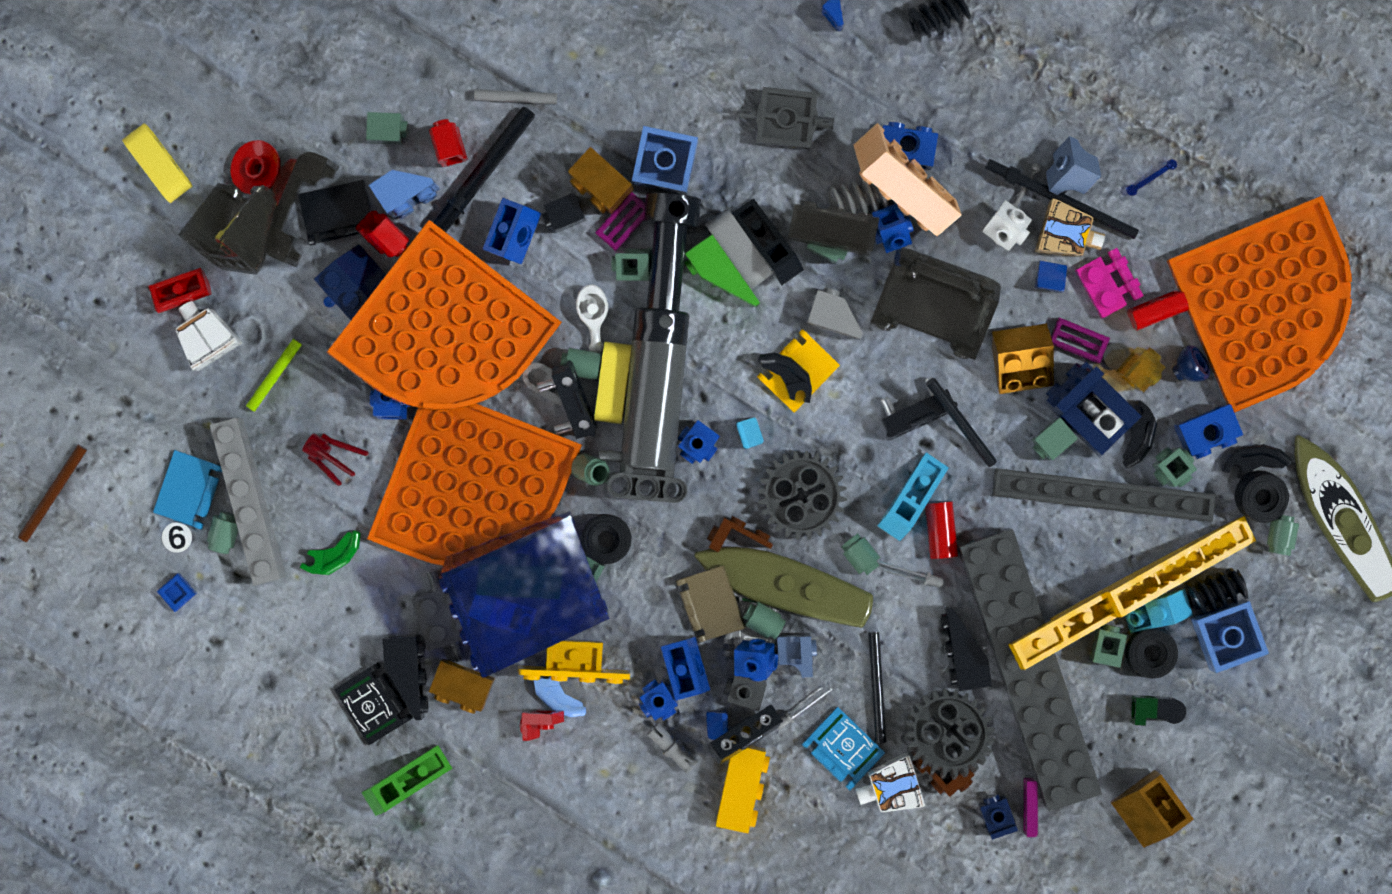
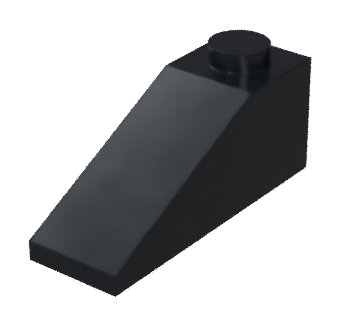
[731,198,804,286]

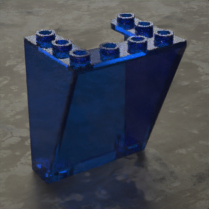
[438,511,610,678]

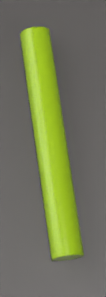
[246,338,302,412]

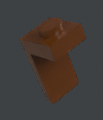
[707,516,773,553]
[911,750,975,797]

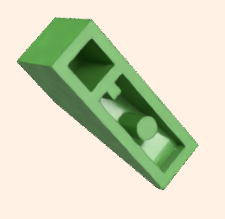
[684,235,760,307]
[361,745,452,816]

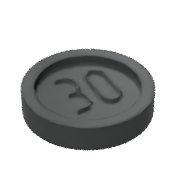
[1103,342,1131,370]

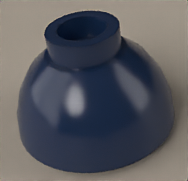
[1172,345,1210,382]

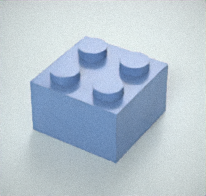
[632,126,698,195]
[1190,599,1269,673]

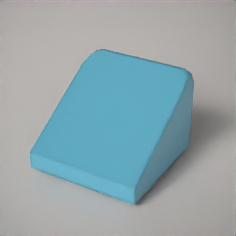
[736,418,764,449]

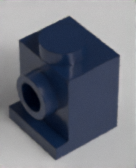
[978,794,1018,840]

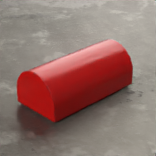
[149,268,212,313]
[1126,290,1189,331]
[925,501,958,559]

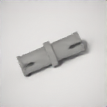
[647,722,698,774]

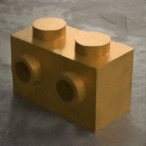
[429,659,495,714]

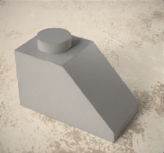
[807,287,863,340]

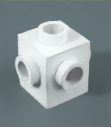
[982,200,1032,251]

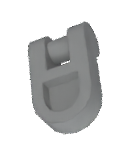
[523,363,562,407]

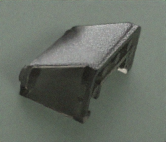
[248,148,339,268]
[178,183,277,275]
[871,247,1001,360]

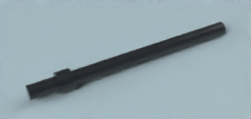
[985,158,1139,239]

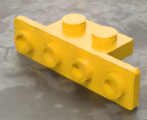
[517,639,630,684]

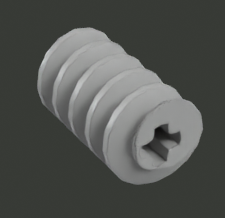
[828,180,888,222]

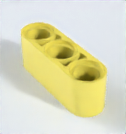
[122,123,193,203]
[594,341,632,424]

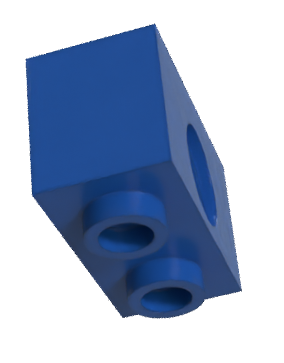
[882,122,938,170]
[483,197,542,265]
[1174,404,1243,459]
[661,637,710,701]

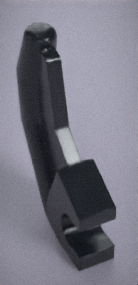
[758,352,812,403]
[1122,400,1157,468]
[1222,444,1292,479]

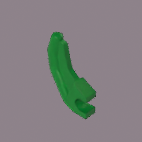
[300,530,361,575]

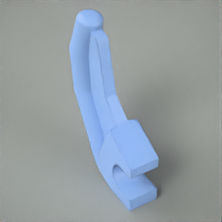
[534,665,586,717]

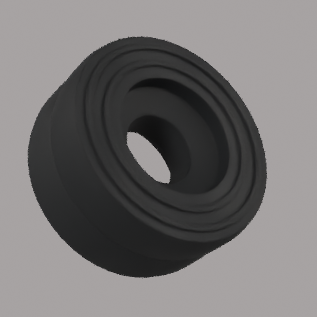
[1234,470,1289,523]
[581,514,632,564]
[1125,628,1178,679]

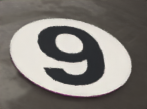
[162,522,192,553]

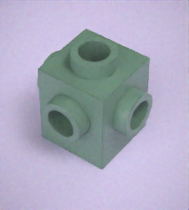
[1152,447,1197,488]

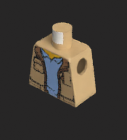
[1035,199,1105,257]

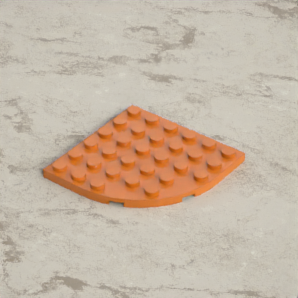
[1167,196,1352,413]
[326,220,562,410]
[367,404,582,566]

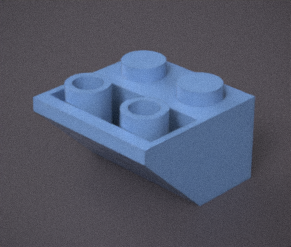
[369,170,440,219]

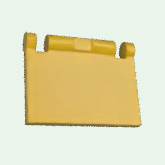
[757,329,840,413]

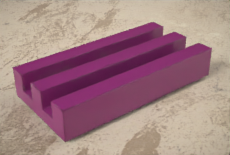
[595,192,645,252]
[1051,317,1110,364]
[1023,778,1038,837]

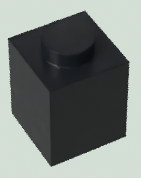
[542,193,586,233]

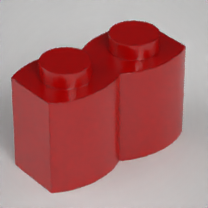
[429,119,468,167]
[356,211,409,257]

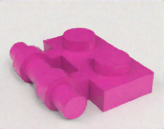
[1075,248,1144,319]

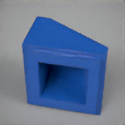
[821,0,844,31]
[1035,261,1067,293]
[706,710,729,740]

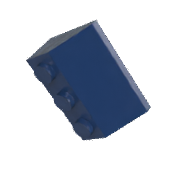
[314,245,387,320]

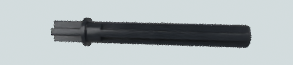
[433,107,535,232]

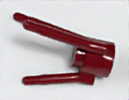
[302,433,369,486]

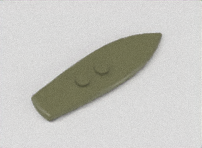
[694,547,873,628]

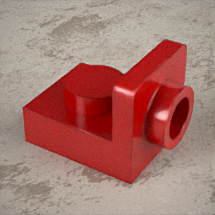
[520,710,564,741]

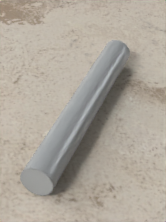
[474,89,558,105]

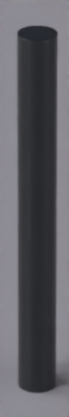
[926,378,997,467]
[868,632,887,743]

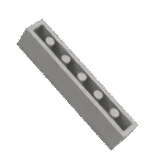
[210,418,286,586]

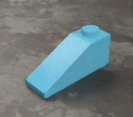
[877,453,949,541]

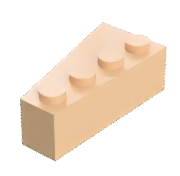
[853,123,962,236]

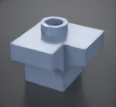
[1046,136,1101,195]
[777,633,817,678]

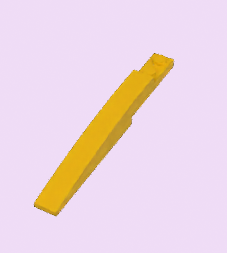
[1008,516,1256,670]

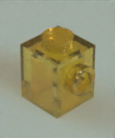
[1116,347,1166,393]

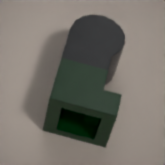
[1130,695,1187,726]

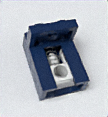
[1045,362,1142,458]

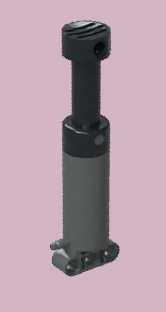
[598,193,701,503]

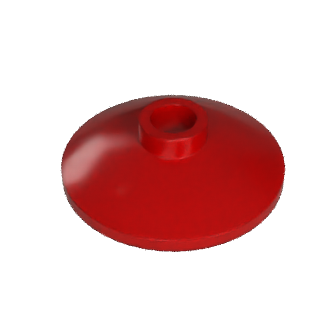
[230,140,280,195]

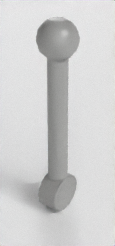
[1011,163,1042,209]

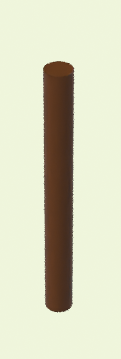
[18,444,87,542]

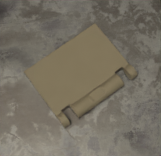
[675,565,746,643]

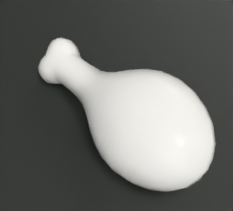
[576,284,608,353]

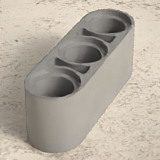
[704,209,773,289]

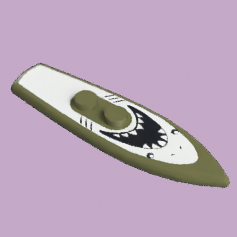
[1295,435,1392,602]

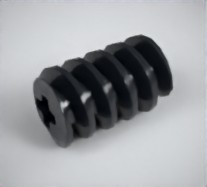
[908,0,971,42]
[1184,568,1248,615]

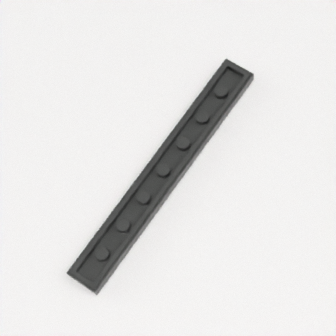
[992,468,1216,522]

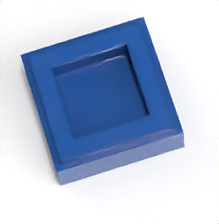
[157,573,197,612]

